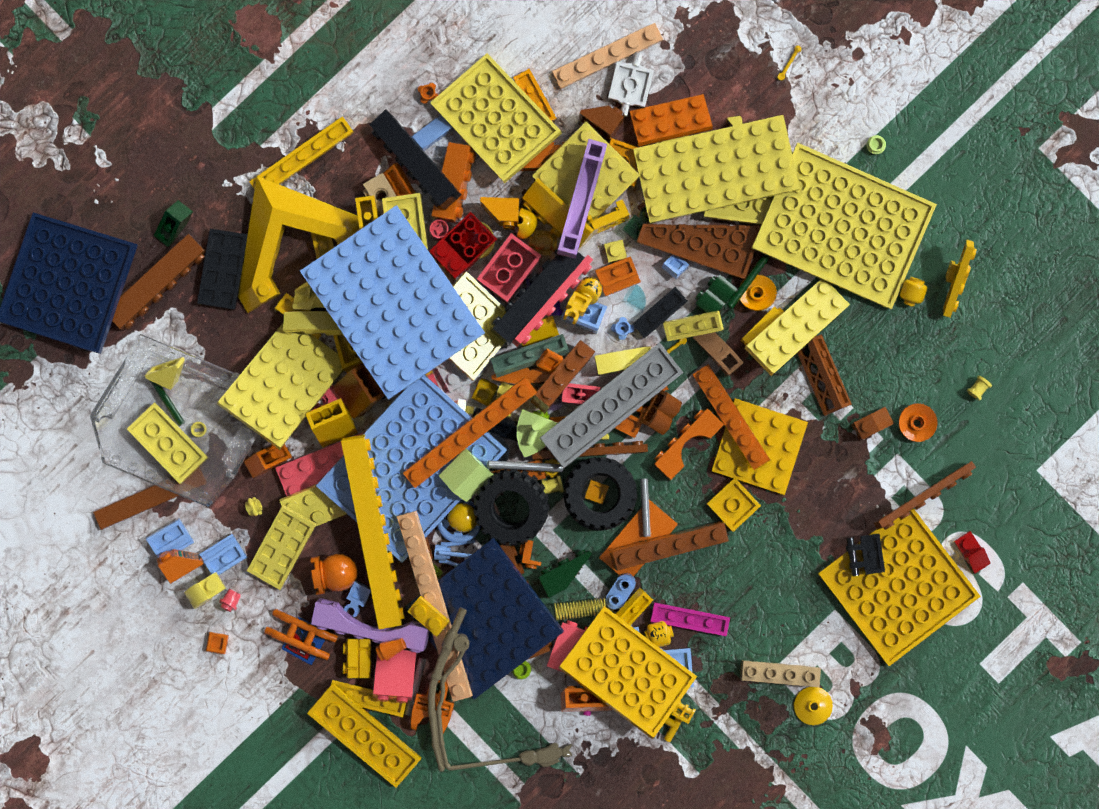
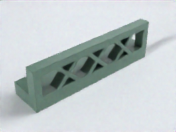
[491,334,570,378]

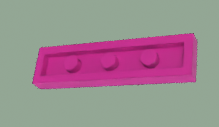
[651,602,730,636]

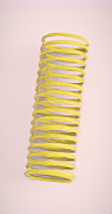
[554,598,606,620]

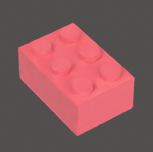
[477,233,542,304]

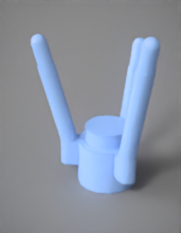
[434,539,476,567]

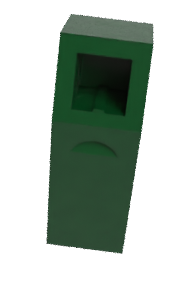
[539,549,592,598]

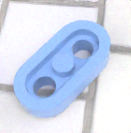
[606,573,636,609]

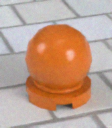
[311,554,357,595]

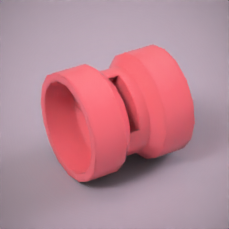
[430,220,449,241]

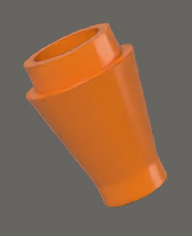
[376,638,407,661]

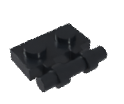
[845,533,885,576]

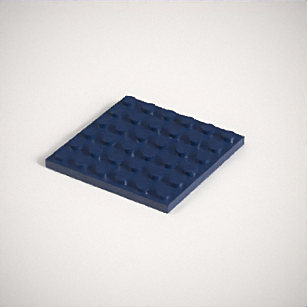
[0,212,138,354]
[405,538,564,699]

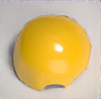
[517,208,537,239]
[447,503,477,533]

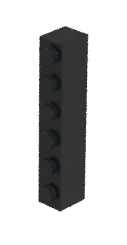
[369,109,462,210]
[491,248,585,346]

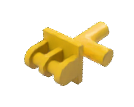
[664,701,696,742]

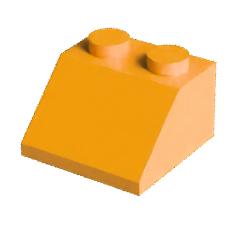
[480,197,519,230]

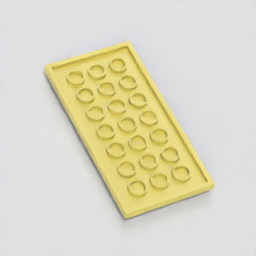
[633,115,800,224]

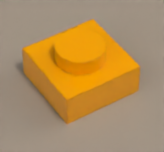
[585,480,609,505]

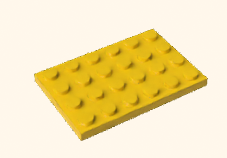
[559,606,697,739]

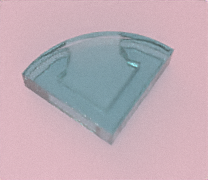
[627,285,646,311]

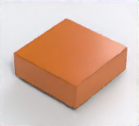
[536,348,563,374]
[206,632,229,654]

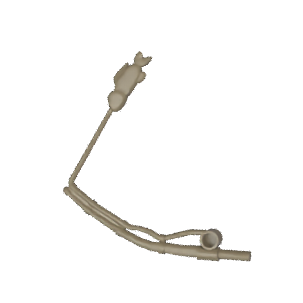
[428,607,572,772]

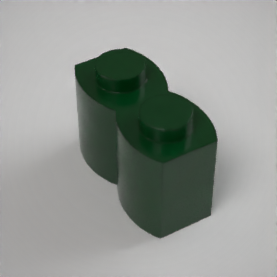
[695,275,737,313]

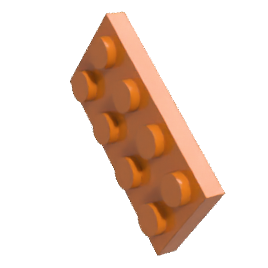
[630,94,713,146]

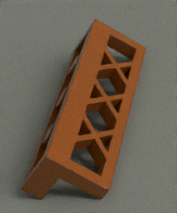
[797,334,852,416]

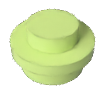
[866,135,886,155]

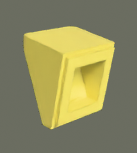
[726,116,742,127]

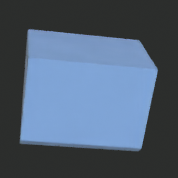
[561,293,607,334]

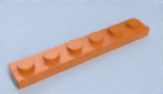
[692,364,771,471]

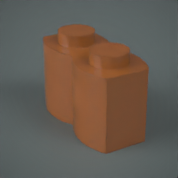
[640,390,682,435]

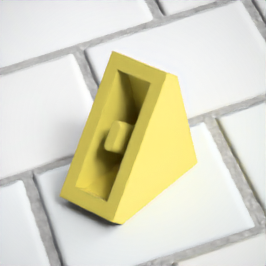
[145,357,185,390]

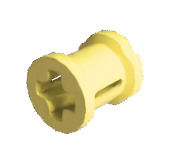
[967,375,992,401]
[541,475,563,493]

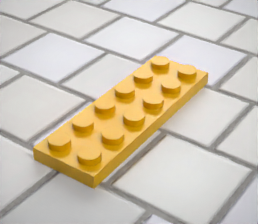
[307,683,422,788]

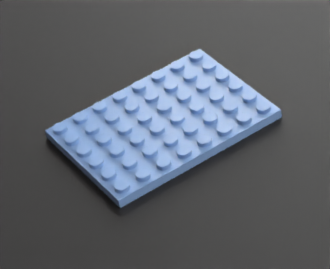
[300,205,485,400]
[316,375,507,562]

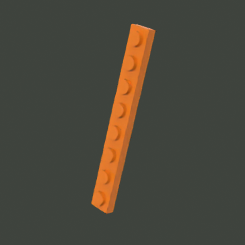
[403,377,537,488]

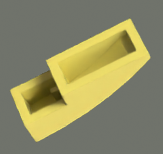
[594,346,651,376]

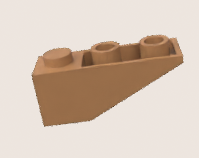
[692,332,744,377]

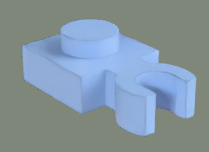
[344,580,371,617]

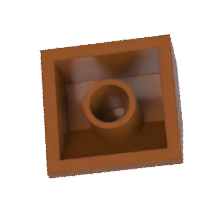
[579,105,624,142]

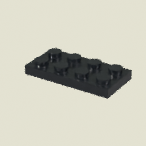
[197,228,248,310]

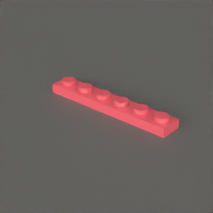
[512,255,593,347]

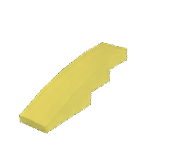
[283,311,344,336]

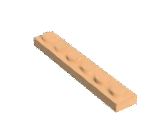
[552,23,663,89]

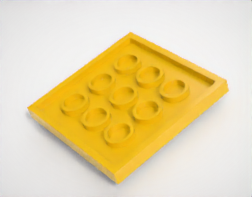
[711,398,808,495]

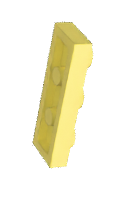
[663,311,724,341]

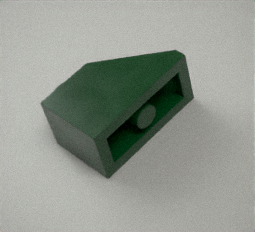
[154,200,193,247]

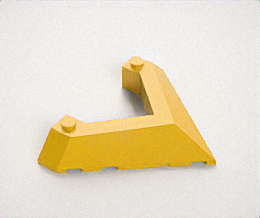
[238,176,360,313]

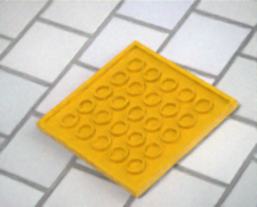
[818,508,981,666]

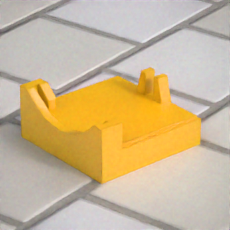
[587,199,630,235]

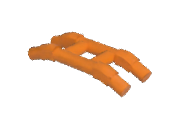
[265,609,338,660]

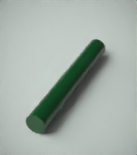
[149,380,185,427]

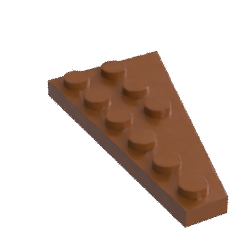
[636,224,761,280]

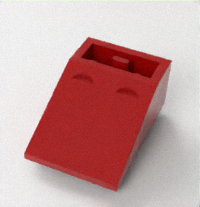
[429,212,497,281]

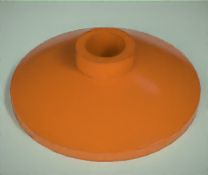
[899,403,938,442]

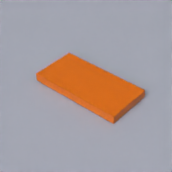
[599,500,678,577]

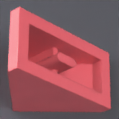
[561,383,602,405]

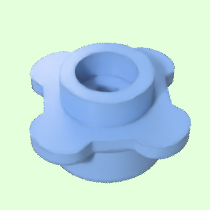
[611,317,634,340]

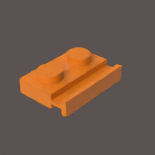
[595,256,641,297]

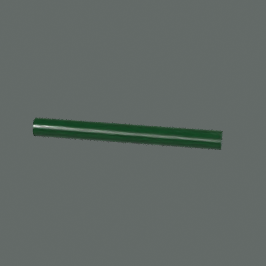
[726,254,770,309]

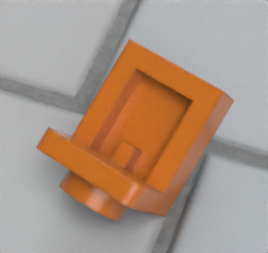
[519,540,541,569]

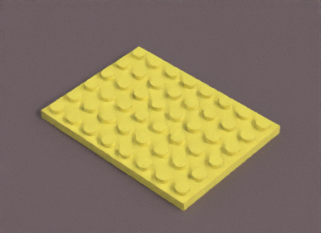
[751,143,937,310]

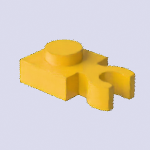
[563,291,592,324]

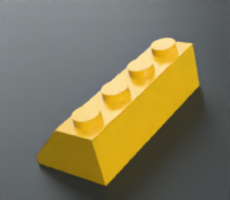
[522,178,594,251]

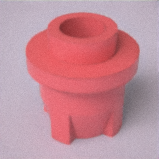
[219,589,241,612]

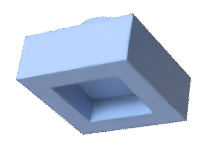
[662,255,689,279]

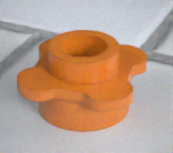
[418,83,438,104]

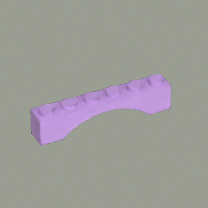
[557,139,607,259]
[311,598,430,653]

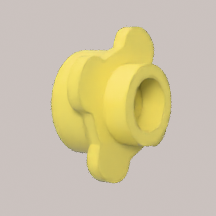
[245,497,262,516]

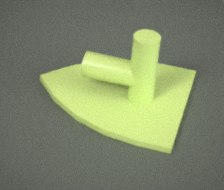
[517,409,557,458]

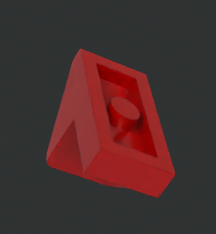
[953,531,991,574]

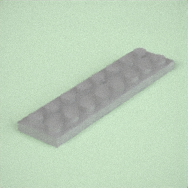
[540,343,683,468]

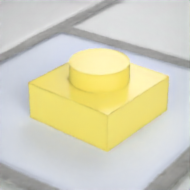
[604,240,627,263]

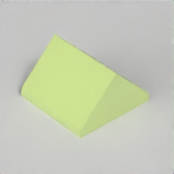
[439,448,494,502]

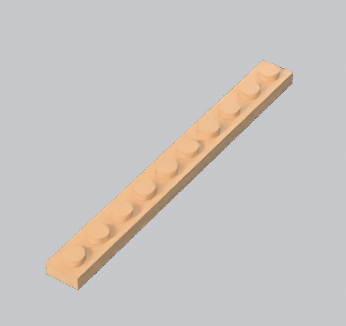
[397,510,473,702]

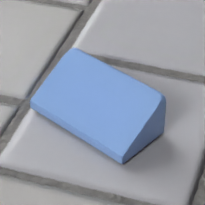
[412,115,453,151]

